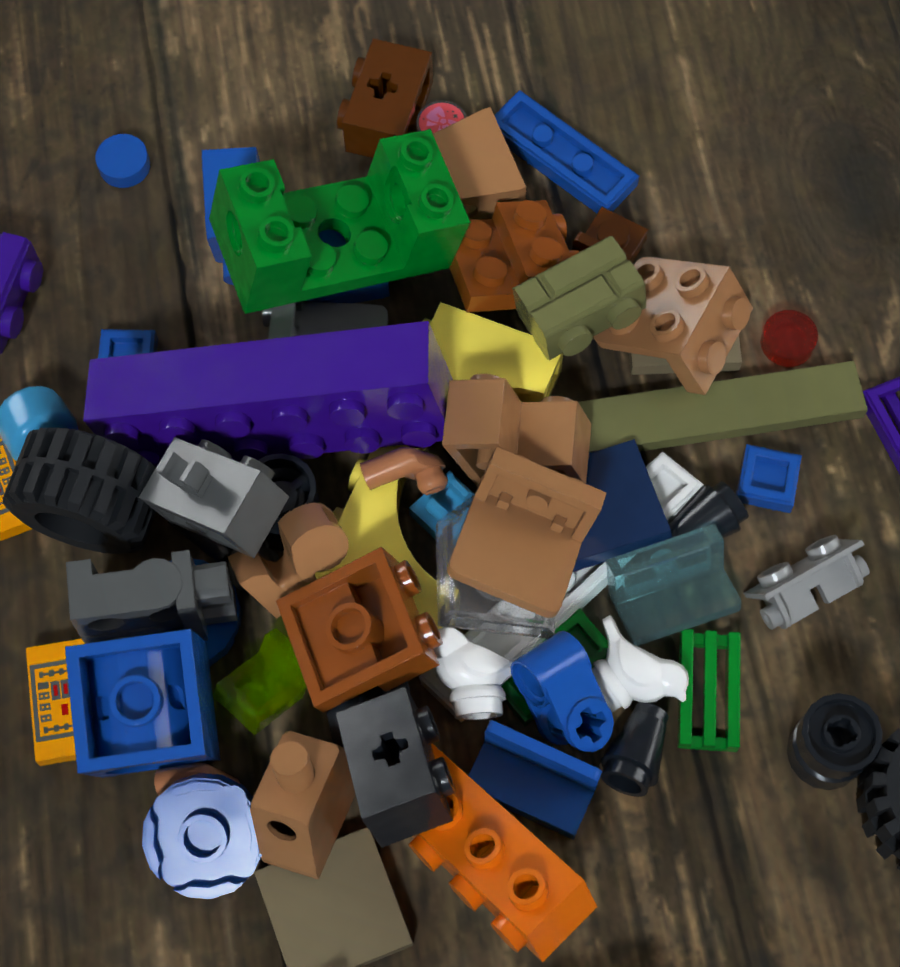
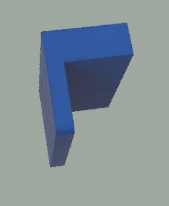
[468,720,602,840]

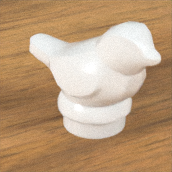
[592,615,689,713]
[434,627,515,720]

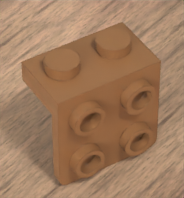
[593,257,753,395]
[447,447,606,618]

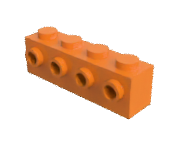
[408,744,597,962]

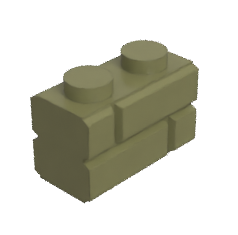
[512,235,646,360]

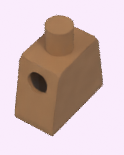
[433,107,526,219]
[250,731,355,880]

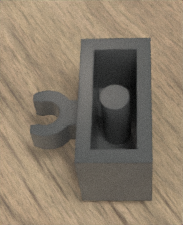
[138,437,289,558]

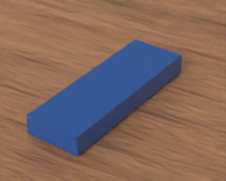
[494,90,639,213]

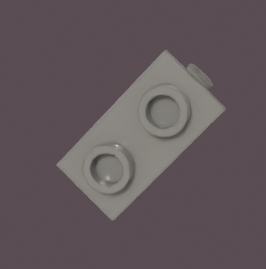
[744,535,870,630]

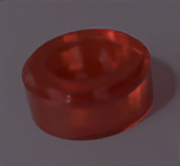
[760,310,818,367]

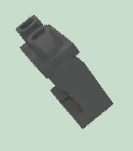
[66,550,238,644]

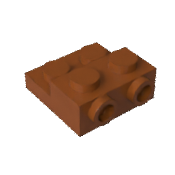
[450,200,579,313]
[276,547,443,713]

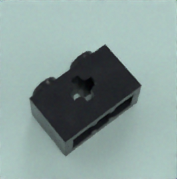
[336,686,456,848]

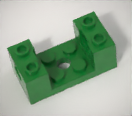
[209,129,471,314]

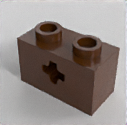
[337,38,433,158]

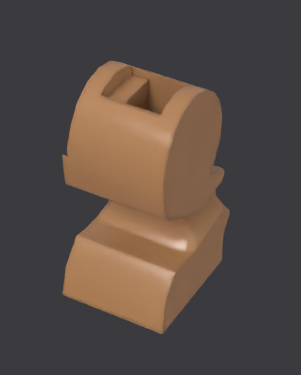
[228,502,349,619]

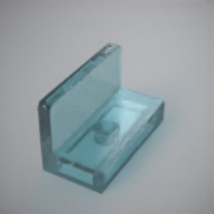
[606,524,741,646]

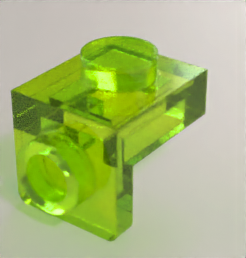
[213,628,307,735]

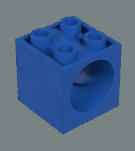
[65,629,221,778]

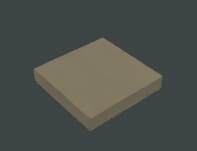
[254,827,413,967]

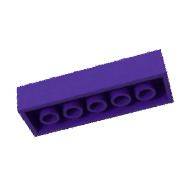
[83,321,453,467]

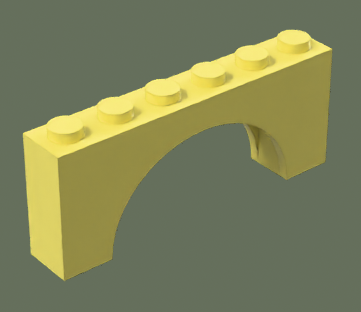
[315,302,563,629]

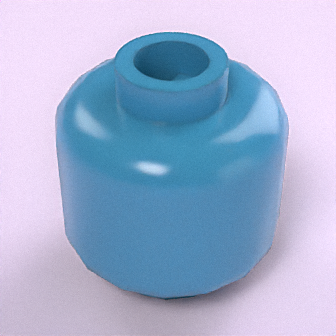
[0,386,78,461]

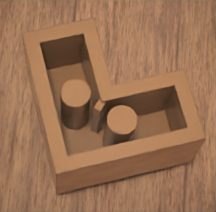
[442,374,592,487]

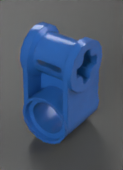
[510,631,614,752]

